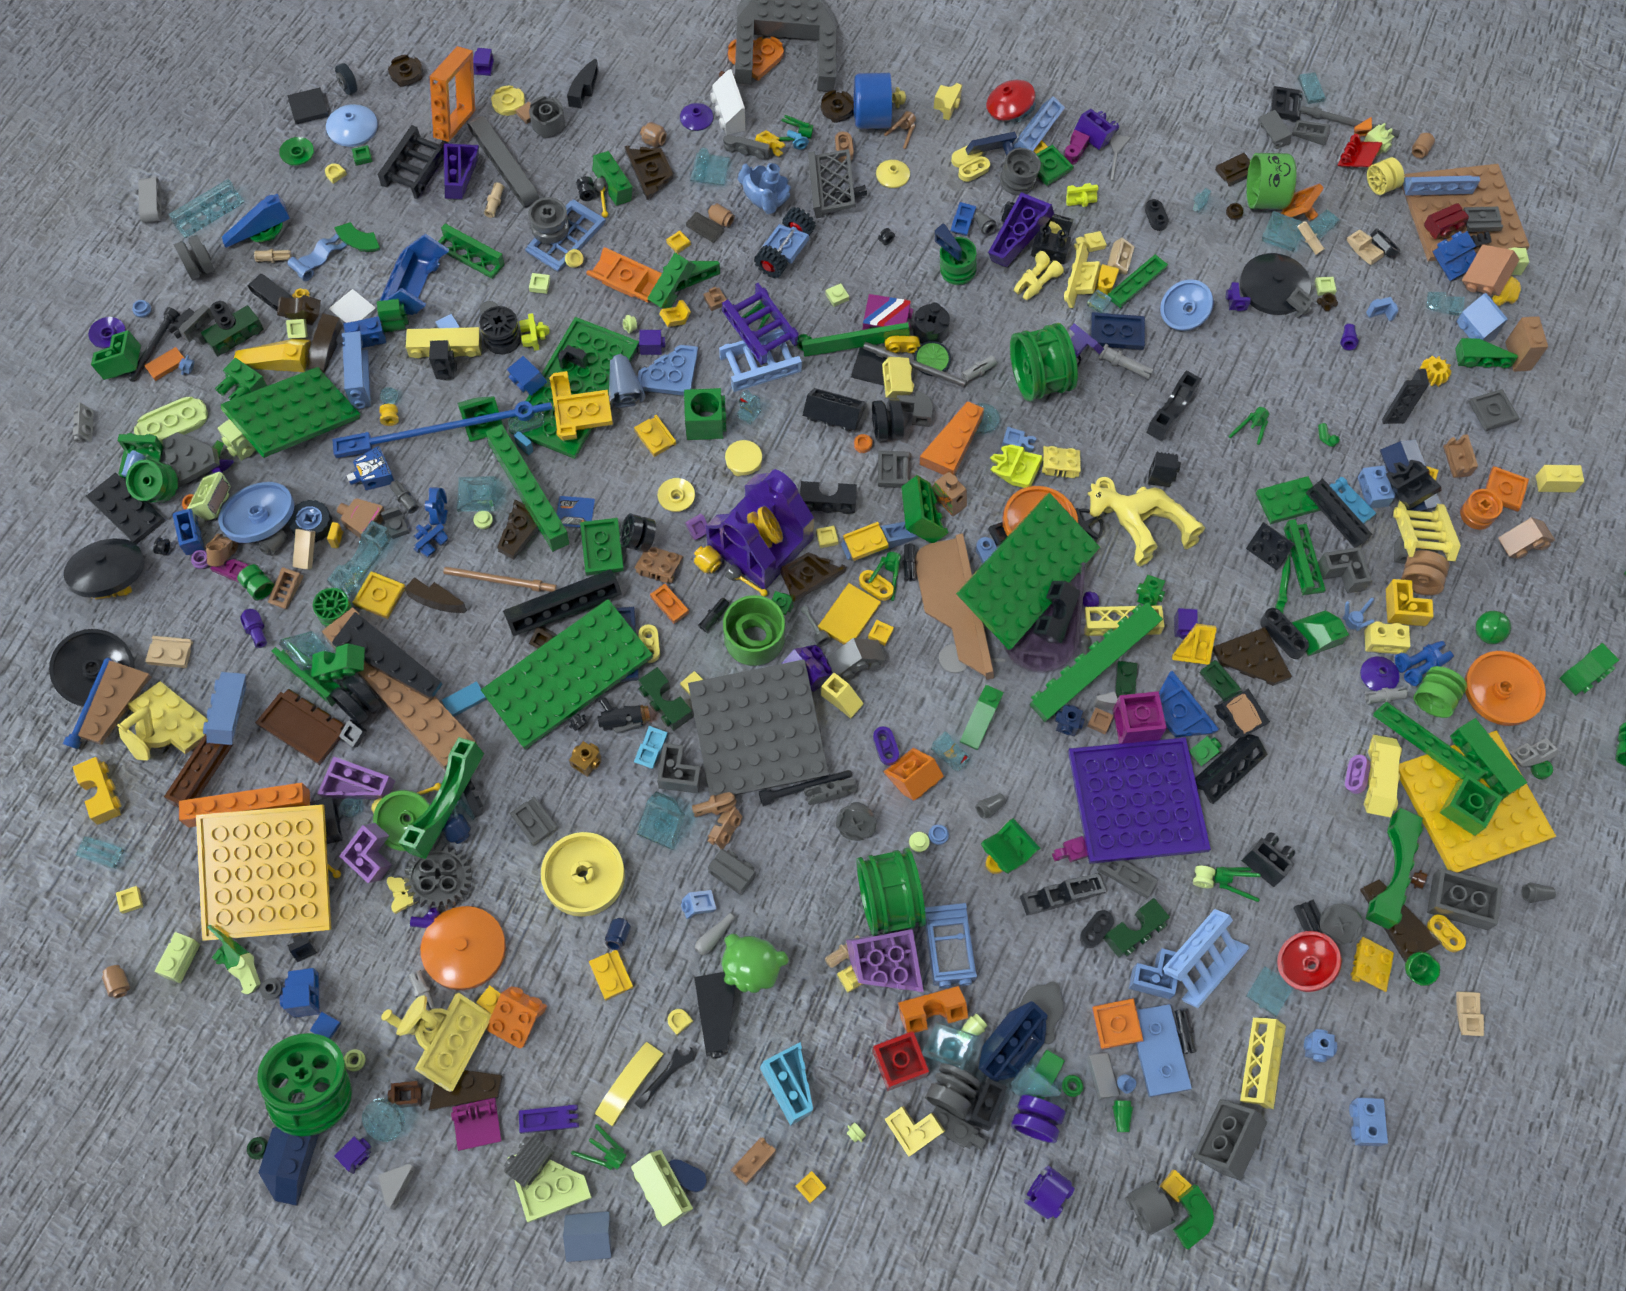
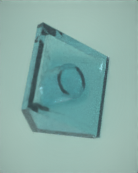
[922,1022,977,1070]

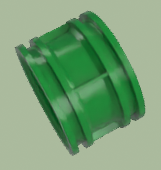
[856,847,926,936]

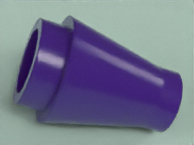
[1340,324,1359,350]

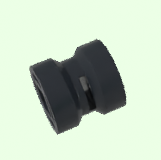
[576,176,596,201]

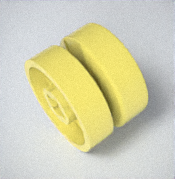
[1367,157,1405,195]

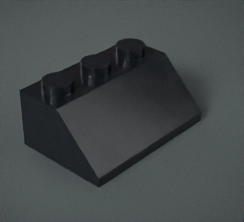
[802,388,866,431]

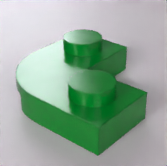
[1173,1184,1214,1250]

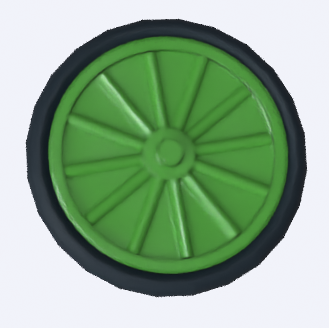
[914,341,951,376]

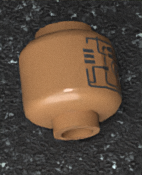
[640,122,667,148]

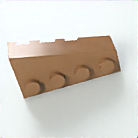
[78,660,152,745]

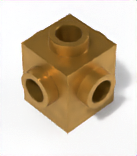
[569,741,601,777]

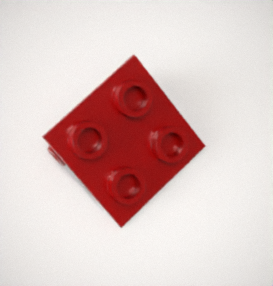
[1338,134,1383,167]

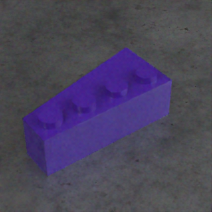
[988,192,1054,268]

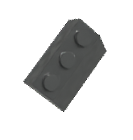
[1193,1099,1267,1181]

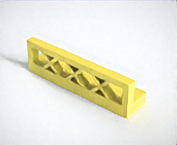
[1084,606,1164,636]
[1240,1018,1286,1109]

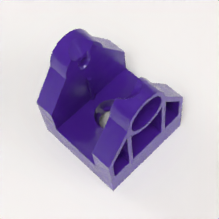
[706,469,814,589]

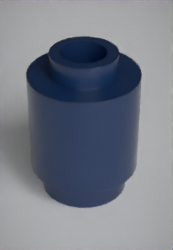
[605,918,631,950]

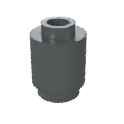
[258,529,287,555]

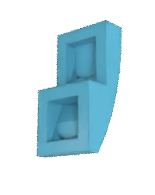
[634,726,669,769]

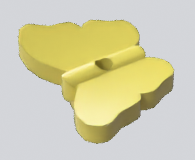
[387,877,418,914]

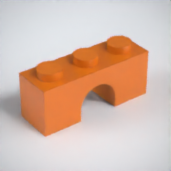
[898,986,968,1033]

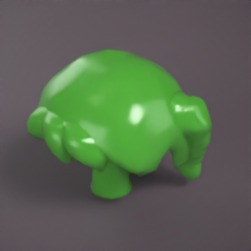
[721,934,789,993]

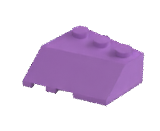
[846,928,924,992]

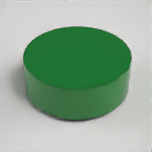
[1531,760,1553,780]

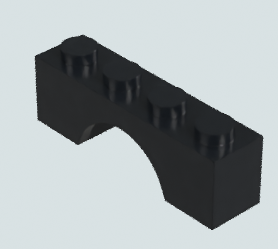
[1146,370,1202,441]

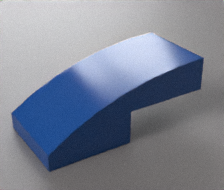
[950,202,976,236]

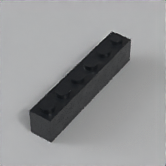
[503,569,622,637]

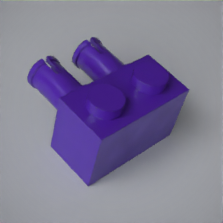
[1074,108,1119,150]

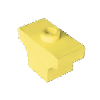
[933,83,962,120]

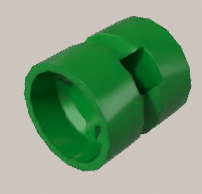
[237,564,274,601]

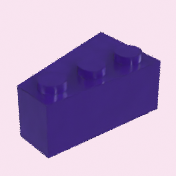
[444,144,479,199]

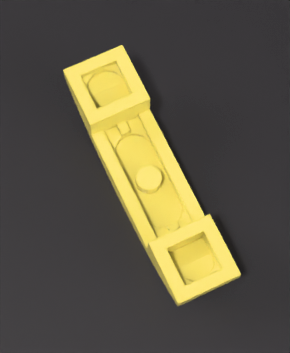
[595,1042,664,1127]

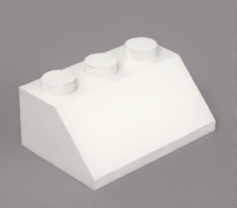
[710,69,745,135]

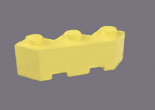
[1364,735,1402,817]

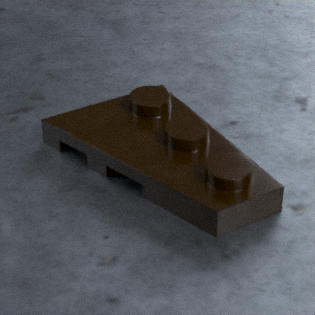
[429,1070,503,1111]

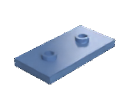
[1136,1004,1192,1097]

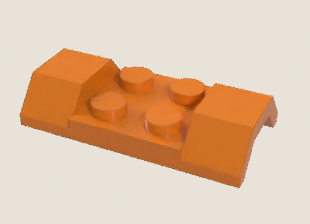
[586,247,662,303]

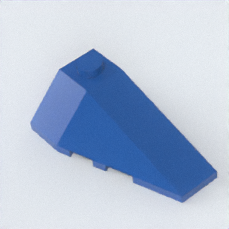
[222,193,290,248]

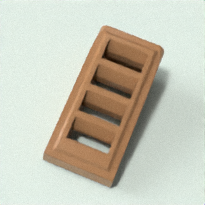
[268,567,303,609]

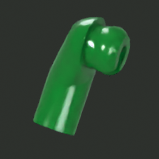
[1318,423,1340,447]

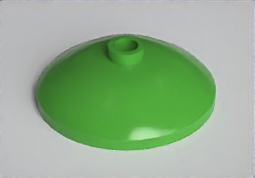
[373,790,430,851]

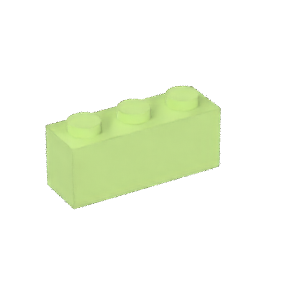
[631,1150,693,1226]

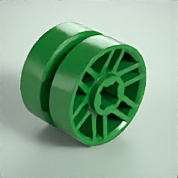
[313,588,353,627]

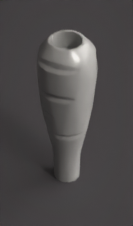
[695,913,735,955]

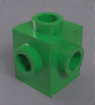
[1136,574,1165,606]

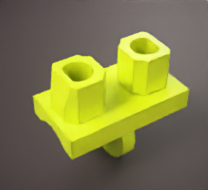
[1066,183,1098,207]
[519,313,550,351]

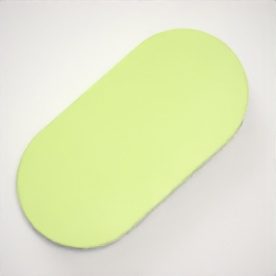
[134,397,208,444]

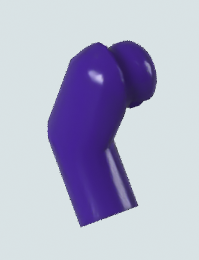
[410,907,440,928]

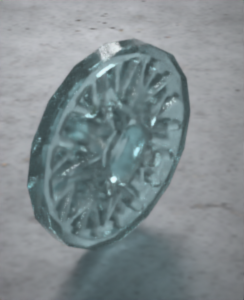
[975,403,999,434]

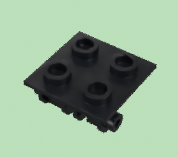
[1246,522,1295,570]

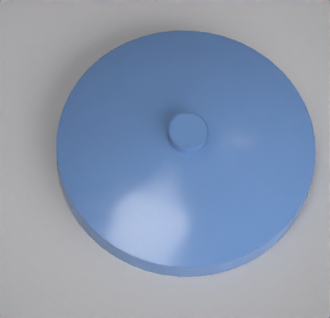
[218,482,294,543]

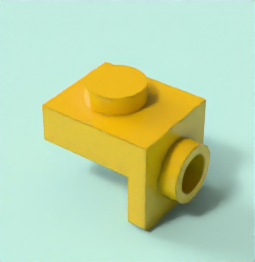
[659,300,691,327]

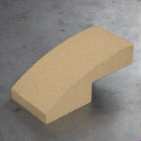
[1347,229,1384,265]
[1456,992,1484,1036]

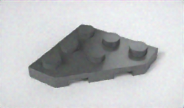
[163,432,220,489]

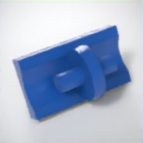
[414,523,448,558]

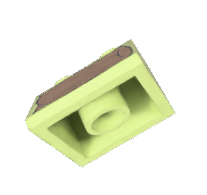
[187,472,231,521]

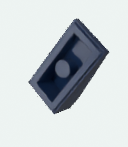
[934,223,962,261]

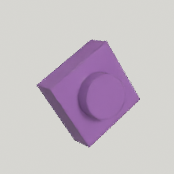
[685,514,707,540]

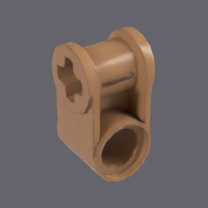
[206,533,239,567]

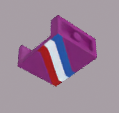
[862,294,913,330]

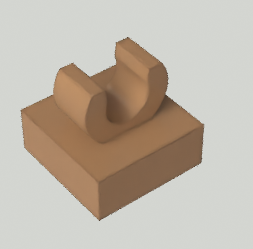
[703,287,726,311]

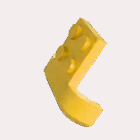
[550,371,613,441]

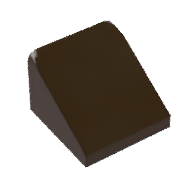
[529,626,557,649]

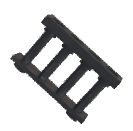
[377,125,449,199]

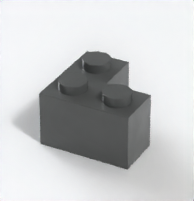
[1318,547,1372,593]
[827,638,886,680]
[657,743,701,793]

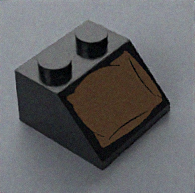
[1214,688,1270,739]

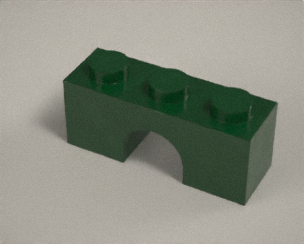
[201,305,264,357]
[638,667,693,731]
[1103,898,1170,958]

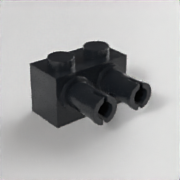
[1031,225,1071,264]
[1241,832,1295,887]

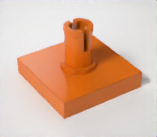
[1279,183,1324,221]

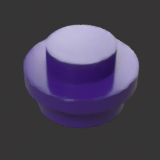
[1082,591,1099,607]

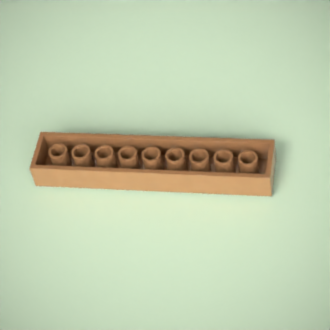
[321,608,477,772]

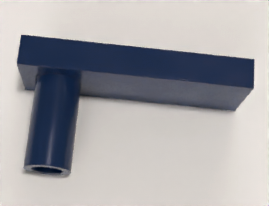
[965,131,1017,156]

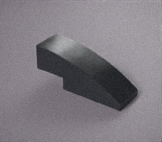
[567,59,599,109]

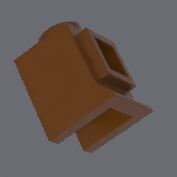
[388,1081,422,1108]

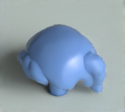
[738,163,791,214]

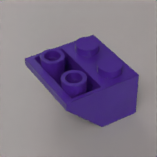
[782,645,833,692]

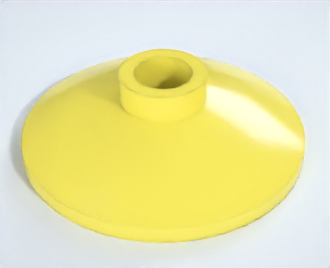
[876,160,910,188]
[657,478,695,512]

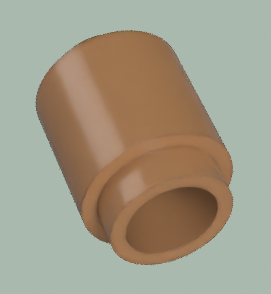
[1412,133,1435,158]
[708,203,735,227]
[102,965,130,999]

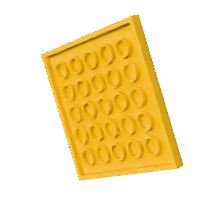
[1399,730,1556,873]
[196,805,331,941]

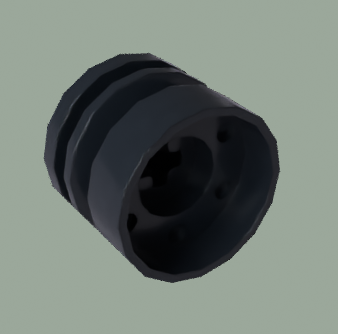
[479,306,521,355]

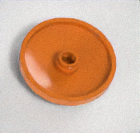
[1002,486,1078,536]
[1465,651,1546,726]
[420,906,506,990]

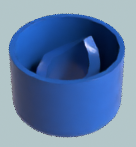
[854,73,892,129]

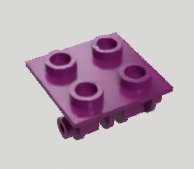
[451,1098,502,1151]

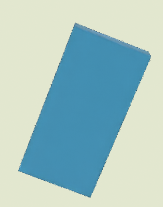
[442,681,487,717]

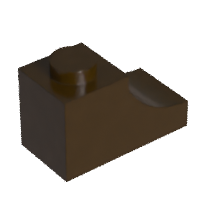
[277,295,321,326]

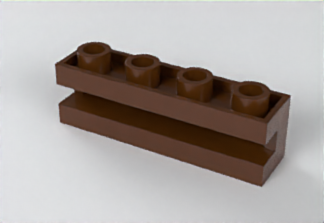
[164,734,233,808]

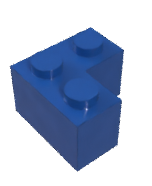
[280,968,320,1018]

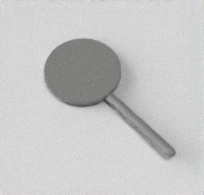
[939,644,1006,673]

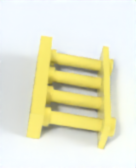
[1393,500,1461,561]

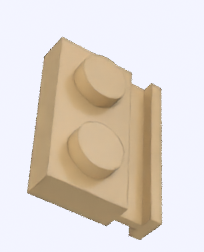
[145,636,193,668]

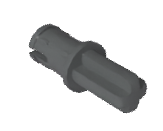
[390,480,419,514]

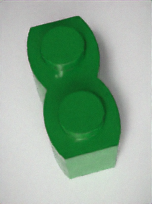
[377,299,409,332]

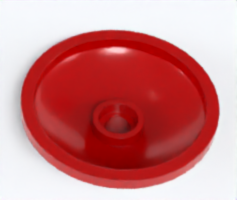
[986,79,1036,120]
[1277,931,1342,992]

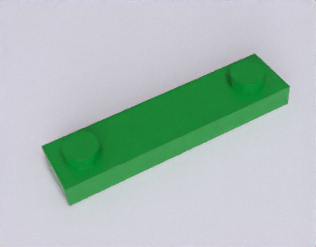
[1107,254,1168,308]

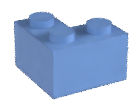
[1129,948,1178,1000]

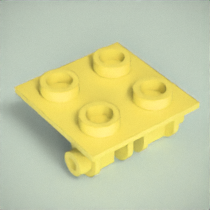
[1042,446,1081,478]

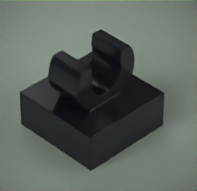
[288,933,317,962]

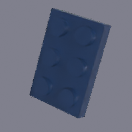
[1090,312,1145,350]

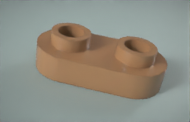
[835,132,853,163]

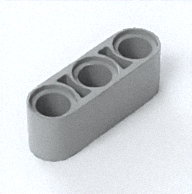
[138,177,162,223]

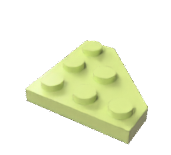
[508,1154,592,1223]

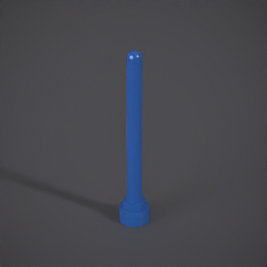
[63,658,112,750]

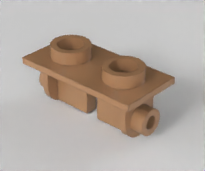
[707,807,743,849]

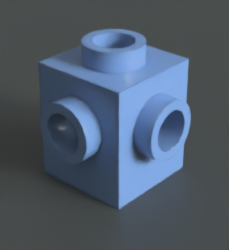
[1304,1029,1337,1062]

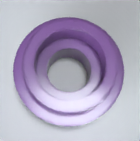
[191,550,209,569]

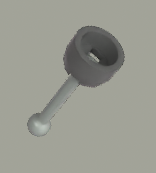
[801,606,831,647]

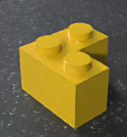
[1386,579,1434,626]

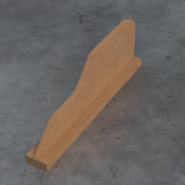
[915,533,994,680]

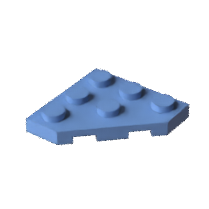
[637,345,698,396]

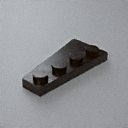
[1360,879,1442,962]

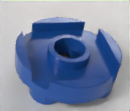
[425,487,448,525]

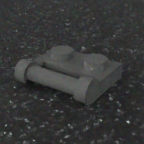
[878,451,911,488]

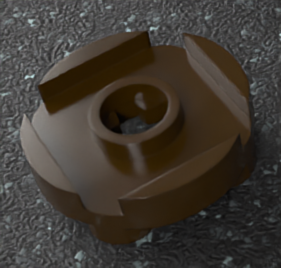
[388,55,423,87]
[820,90,854,123]

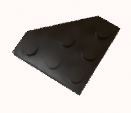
[1213,627,1292,686]

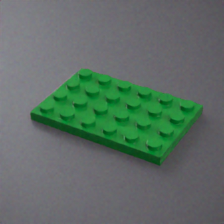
[221,367,360,458]

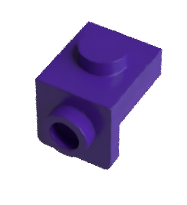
[1225,282,1251,311]

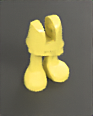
[1014,251,1064,300]

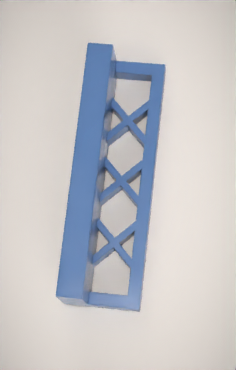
[1013,96,1065,151]
[1403,176,1480,196]

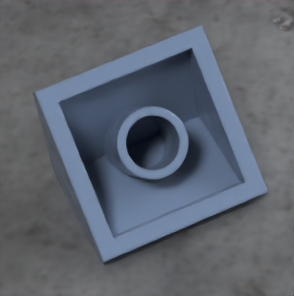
[563,1211,611,1262]

